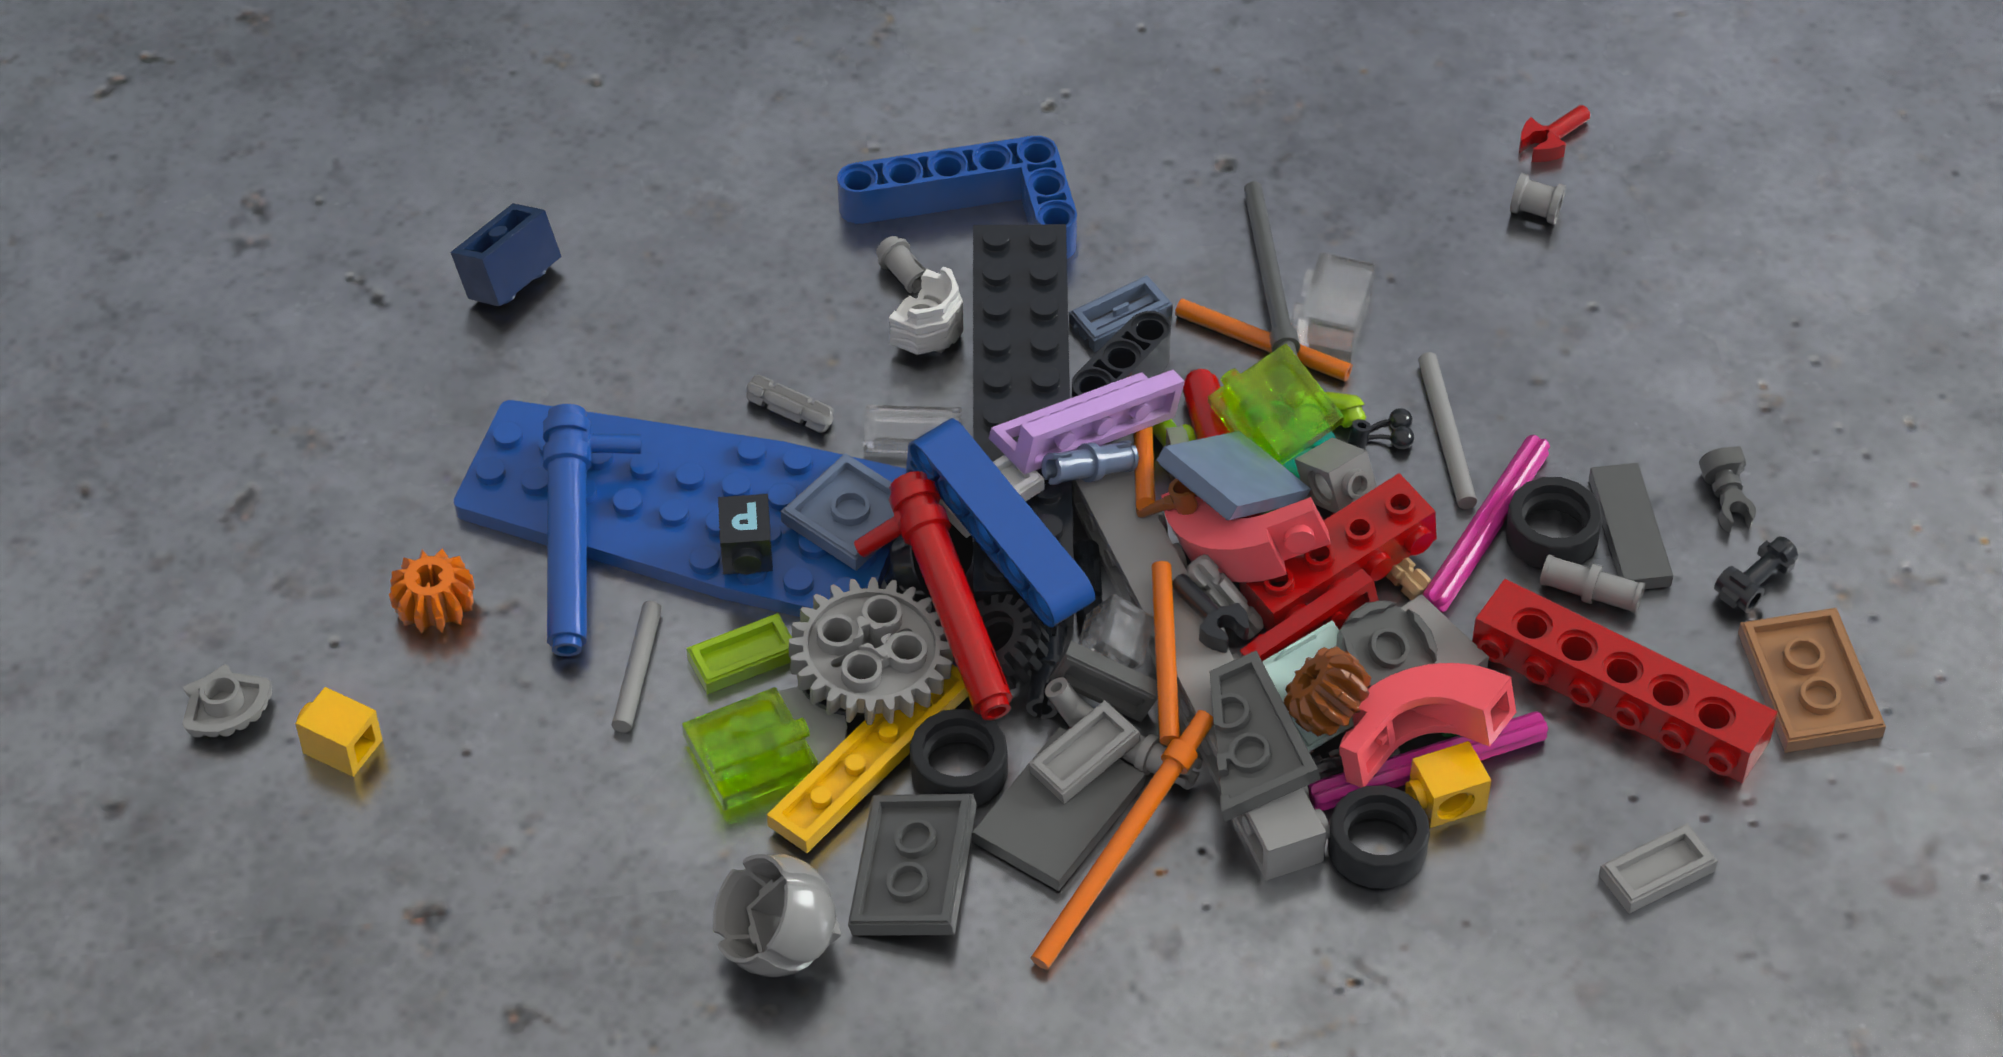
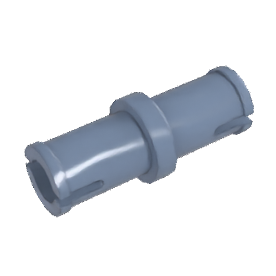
[1041,440,1139,485]

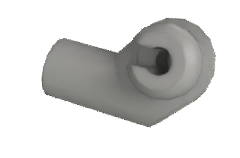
[1045,677,1094,728]

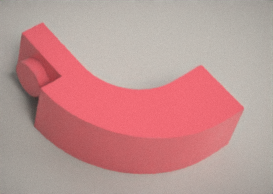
[1161,492,1331,582]
[1339,663,1517,788]

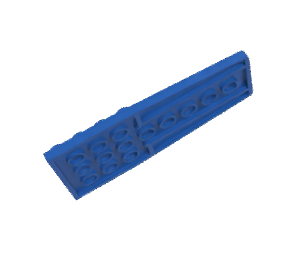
[454,400,906,617]

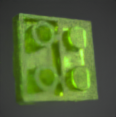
[1208,343,1344,465]
[682,687,818,810]

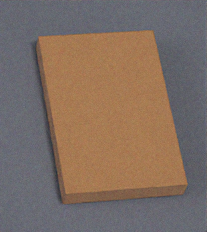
[1738,608,1886,753]

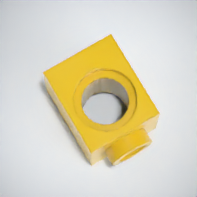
[1405,741,1491,828]

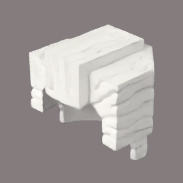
[889,267,963,355]

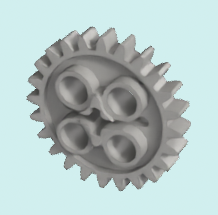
[789,577,954,725]

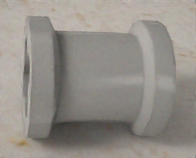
[1510,173,1566,225]

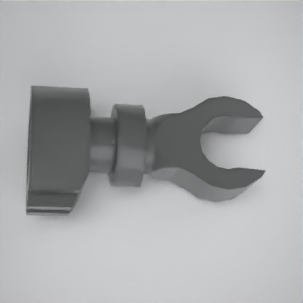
[1699,446,1756,533]

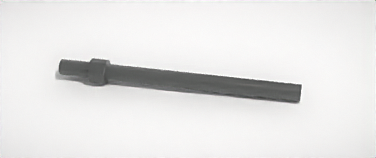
[1244,181,1301,381]

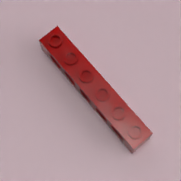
[1472,579,1778,784]

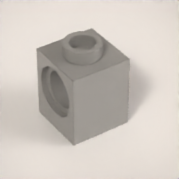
[1295,437,1377,513]

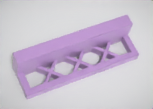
[989,370,1185,474]

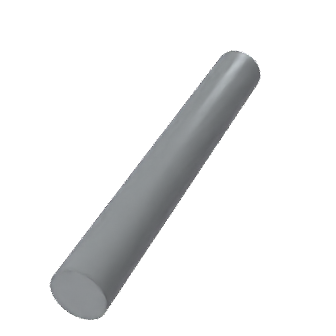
[611,601,662,733]

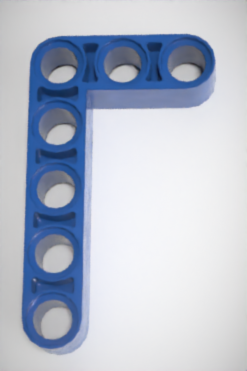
[837,136,1077,259]
[906,418,1095,627]

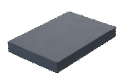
[1156,431,1311,520]

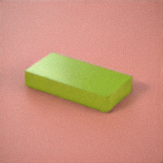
[686,613,792,695]

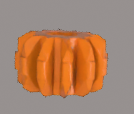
[389,548,475,634]

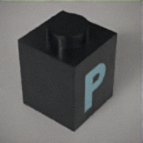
[718,494,773,575]

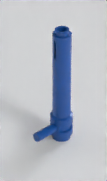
[543,404,641,656]

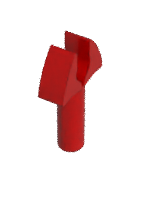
[1519,105,1591,162]

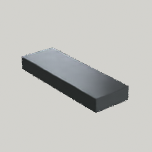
[1589,463,1673,589]

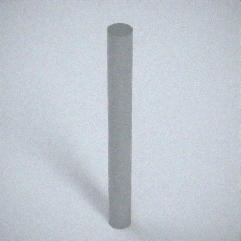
[1418,352,1477,509]

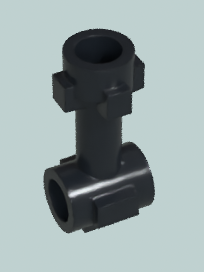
[1714,536,1798,613]

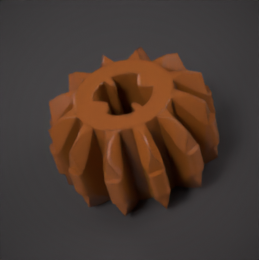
[1284,646,1372,737]

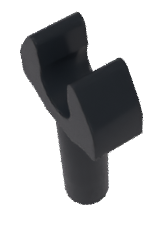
[1172,573,1249,653]

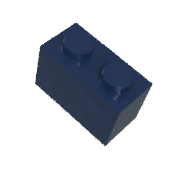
[450,203,562,306]

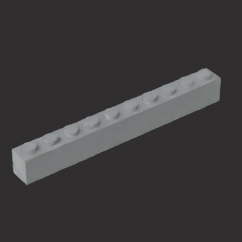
[1072,471,1330,881]

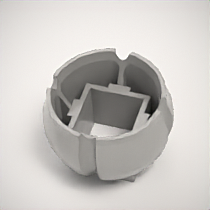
[713,854,841,977]

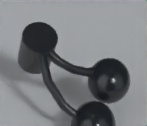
[1347,408,1414,449]

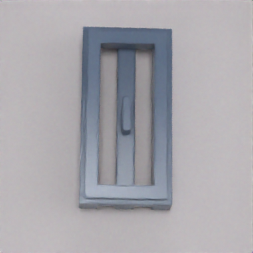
[1069,275,1173,352]

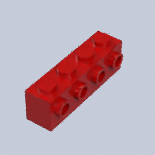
[1239,473,1437,631]

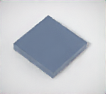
[781,453,894,571]

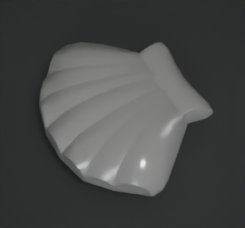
[183,664,272,737]

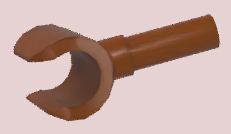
[1136,479,1198,518]

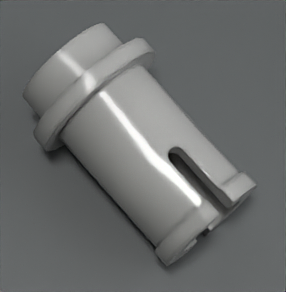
[876,236,927,293]

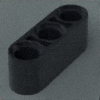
[1072,311,1171,398]

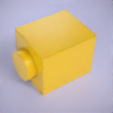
[295,687,383,777]

